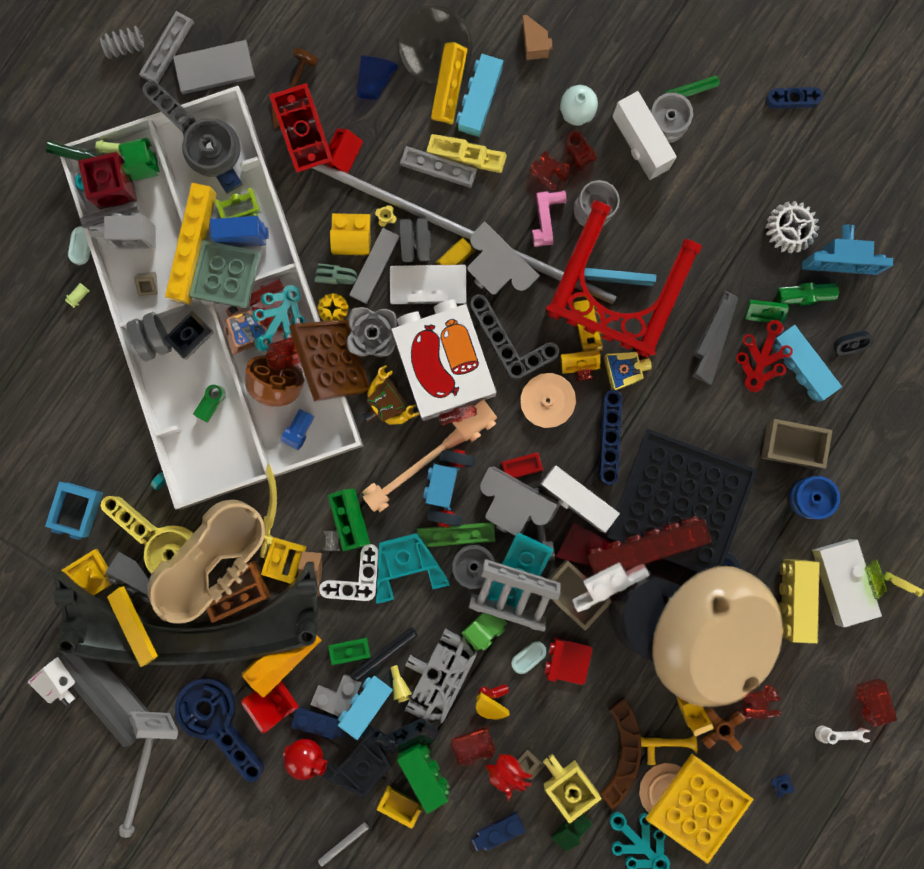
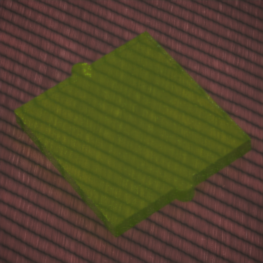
[865,560,887,599]

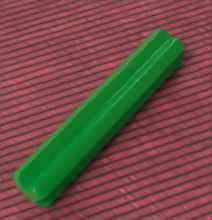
[665,76,720,97]

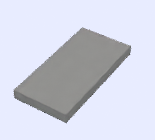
[173,40,255,94]

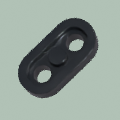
[833,331,874,356]

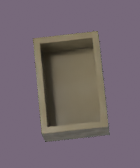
[761,419,832,469]
[548,560,612,631]

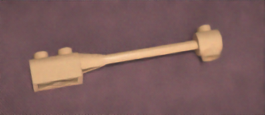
[362,399,497,512]

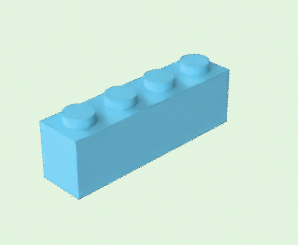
[456,54,503,137]
[773,325,842,402]

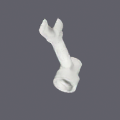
[815,726,870,744]

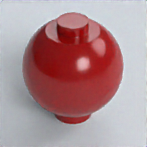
[283,739,328,780]

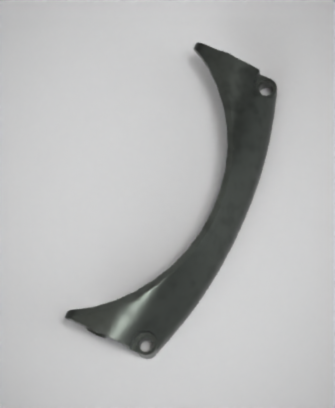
[52,562,318,665]

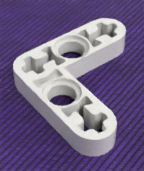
[319,544,379,601]

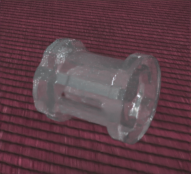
[323,531,340,551]

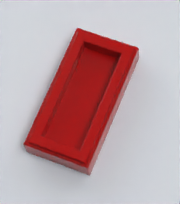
[501,452,543,478]

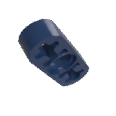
[766,87,823,109]

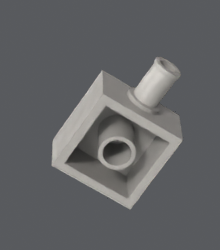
[89,213,156,249]

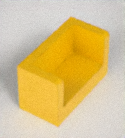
[377,786,422,829]

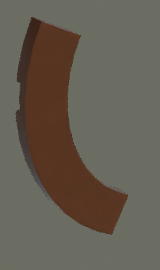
[599,697,642,810]

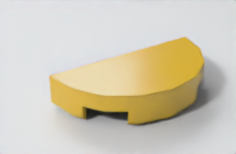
[476,693,509,720]

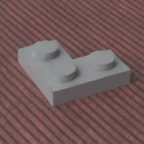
[310,674,362,717]

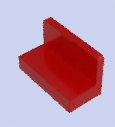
[325,128,363,174]

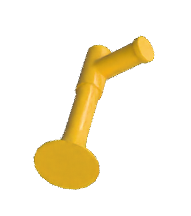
[641,735,697,765]

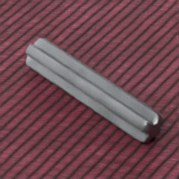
[80,201,138,229]

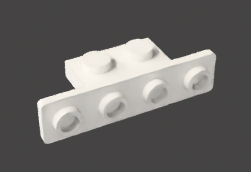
[573,562,649,612]

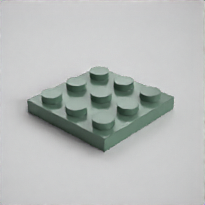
[189,240,261,309]

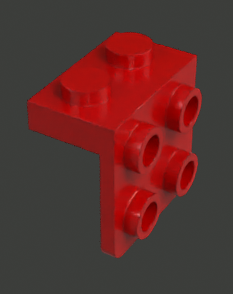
[544,638,592,685]
[241,681,299,733]

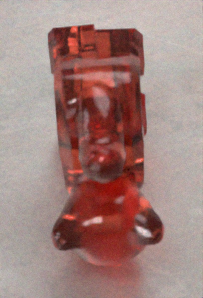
[529,150,570,191]
[742,685,782,719]

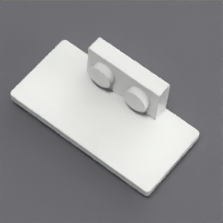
[390,265,466,304]

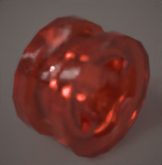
[575,369,594,382]

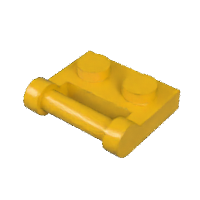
[261,537,307,584]

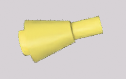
[390,665,412,703]

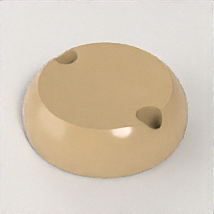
[653,566,783,707]

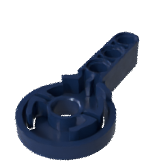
[175,677,264,782]

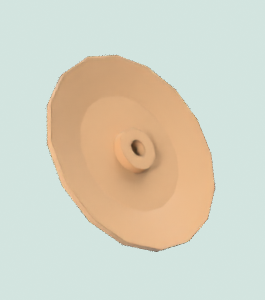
[521,373,576,428]
[639,763,682,813]

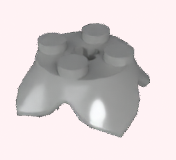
[347,307,397,357]

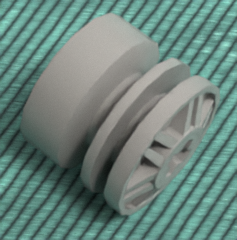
[573,180,620,226]

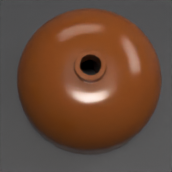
[244,355,305,407]

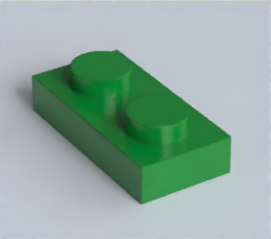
[745,300,789,324]
[328,637,371,665]

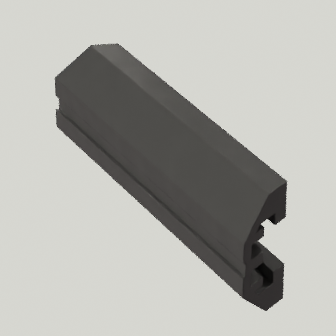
[59,654,149,747]

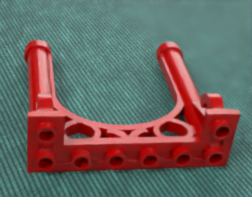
[545,200,702,358]

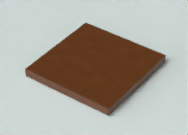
[289,320,370,402]

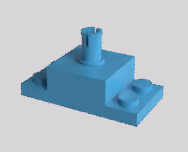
[802,224,893,275]

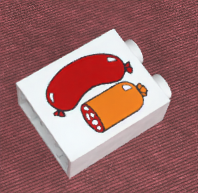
[392,300,496,421]

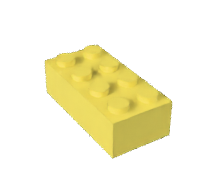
[779,559,819,643]

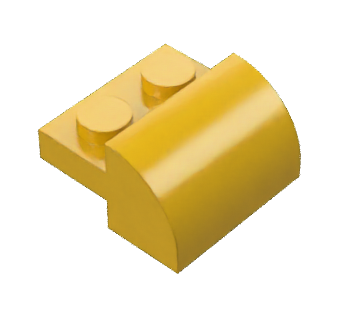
[330,213,371,256]

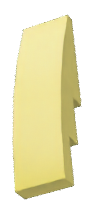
[426,134,507,173]

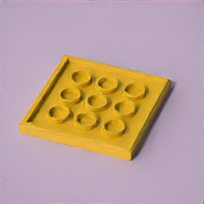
[646,754,754,864]

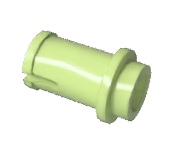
[95,140,121,156]
[65,283,89,307]

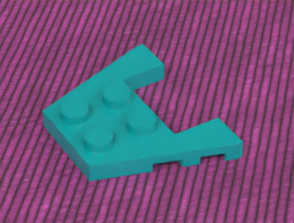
[376,533,450,604]

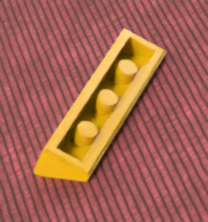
[431,42,467,124]

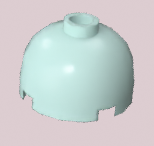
[560,85,598,126]

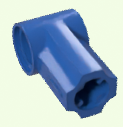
[281,409,315,450]

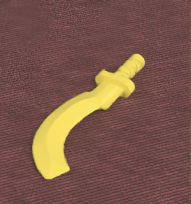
[260,463,277,558]

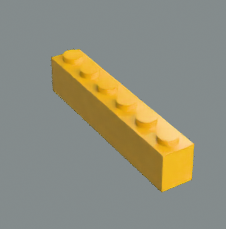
[165,183,217,305]

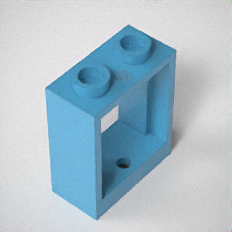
[45,482,103,540]

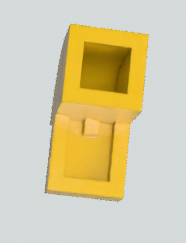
[676,696,714,736]

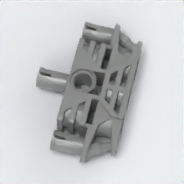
[404,628,477,723]

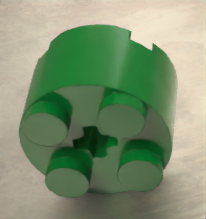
[118,137,160,181]

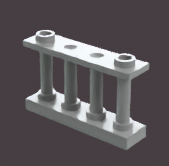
[469,559,561,631]

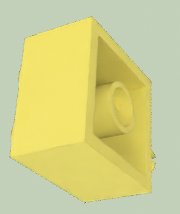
[543,754,601,824]

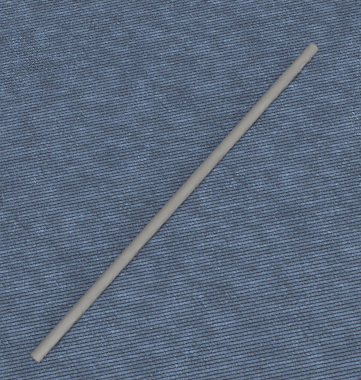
[312,163,617,305]

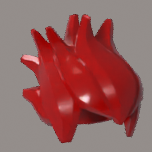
[486,754,532,801]

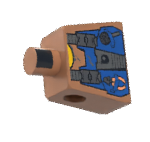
[223,306,266,355]

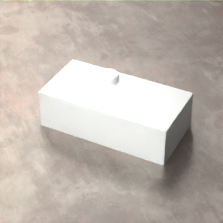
[613,91,677,180]
[539,466,620,533]
[812,539,882,627]

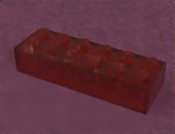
[586,517,712,576]

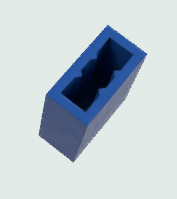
[210,216,269,247]

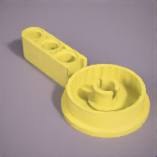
[101,496,194,575]

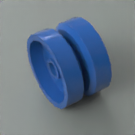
[788,476,840,519]

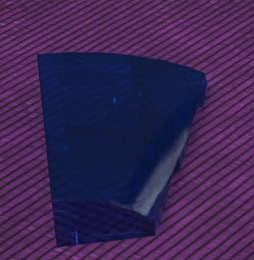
[357,56,398,100]

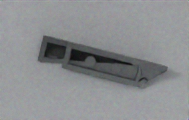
[692,291,738,385]

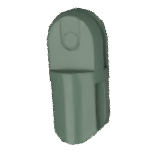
[315,263,357,285]

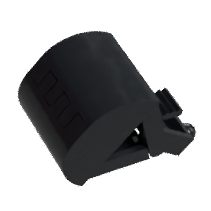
[609,575,770,662]

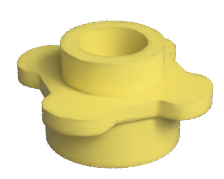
[375,205,397,227]

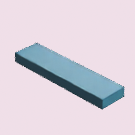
[578,268,656,286]

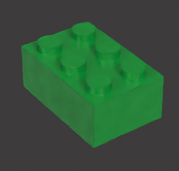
[397,741,450,814]

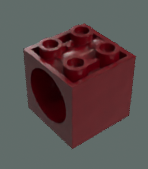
[78,152,137,210]

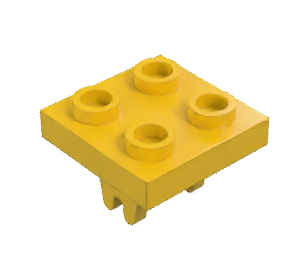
[61,549,113,596]

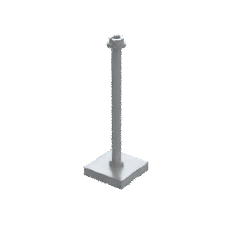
[119,711,178,838]

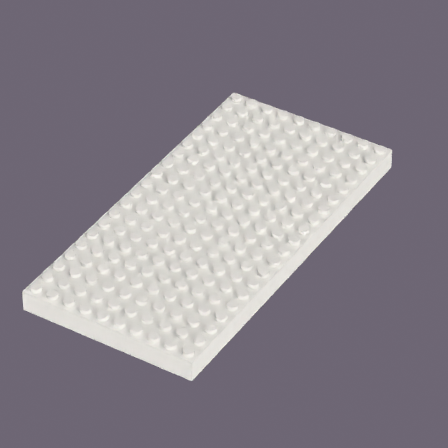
[60,86,363,509]

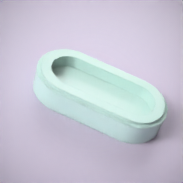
[68,226,90,265]
[512,641,546,674]

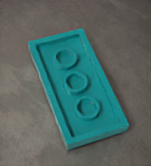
[487,532,553,607]

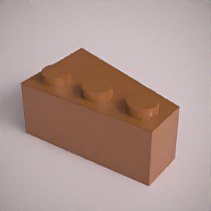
[206,561,271,623]

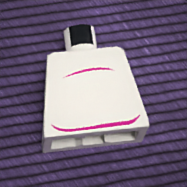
[28,657,75,706]

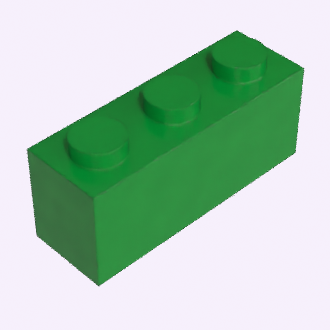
[328,489,370,552]

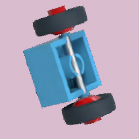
[423,449,476,528]

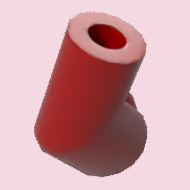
[478,684,509,699]

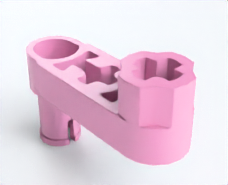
[532,191,567,247]

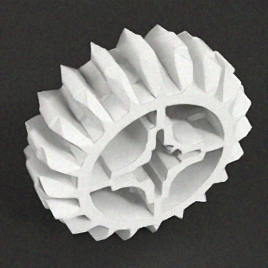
[765,201,819,253]

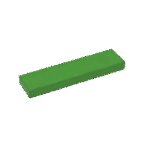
[417,522,496,547]

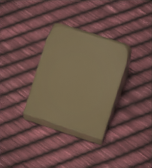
[134,272,158,296]
[518,750,545,780]

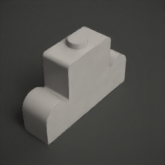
[467,221,540,295]
[480,467,560,536]

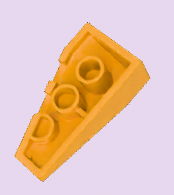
[242,635,322,698]

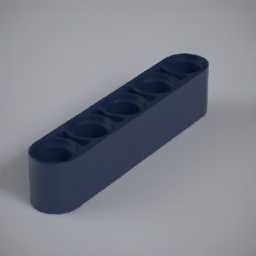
[598,390,622,485]

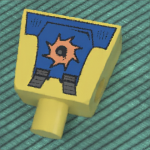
[603,352,652,391]

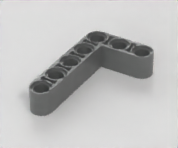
[470,295,559,381]

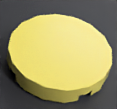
[883,571,924,597]

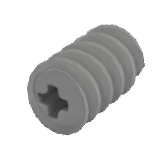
[100,26,144,59]

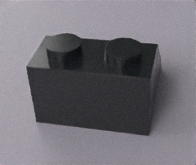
[165,311,214,360]

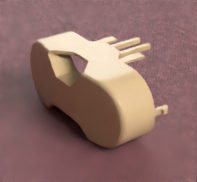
[147,500,265,623]

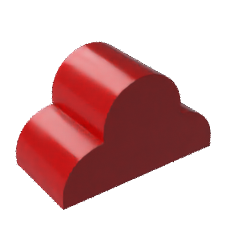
[269,83,333,173]

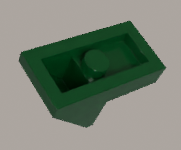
[551,813,593,851]

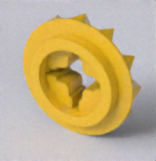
[317,293,348,321]

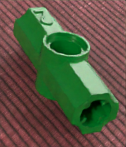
[776,283,839,305]

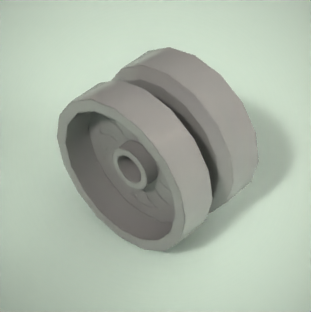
[650,93,693,143]

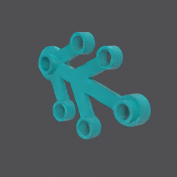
[252,285,305,351]
[610,812,670,869]

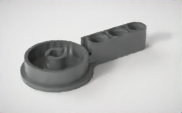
[143,81,241,177]

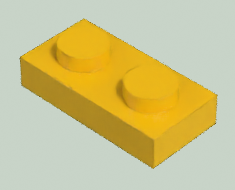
[561,350,600,374]

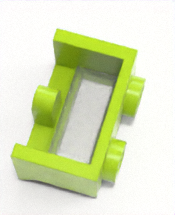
[215,188,262,218]

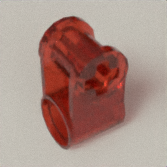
[565,131,597,171]

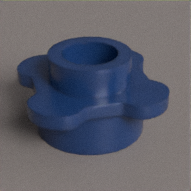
[771,774,794,797]

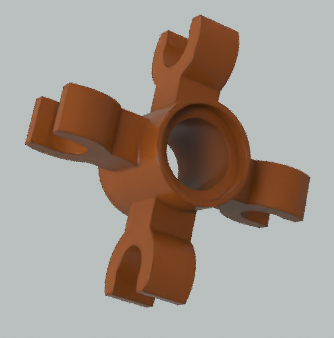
[701,707,745,752]

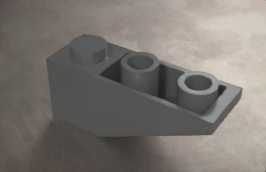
[104,552,151,605]

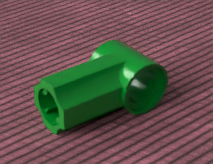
[193,384,226,423]

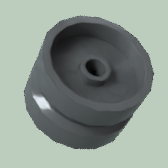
[400,218,431,262]
[126,312,172,362]
[453,545,495,589]

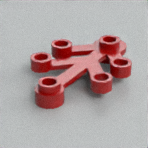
[736,320,793,392]

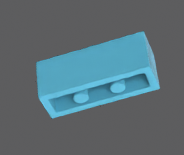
[338,676,393,740]

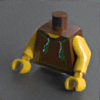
[362,365,420,425]

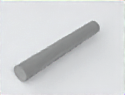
[318,822,369,867]

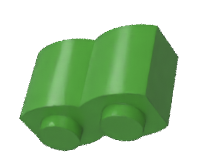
[461,612,507,651]

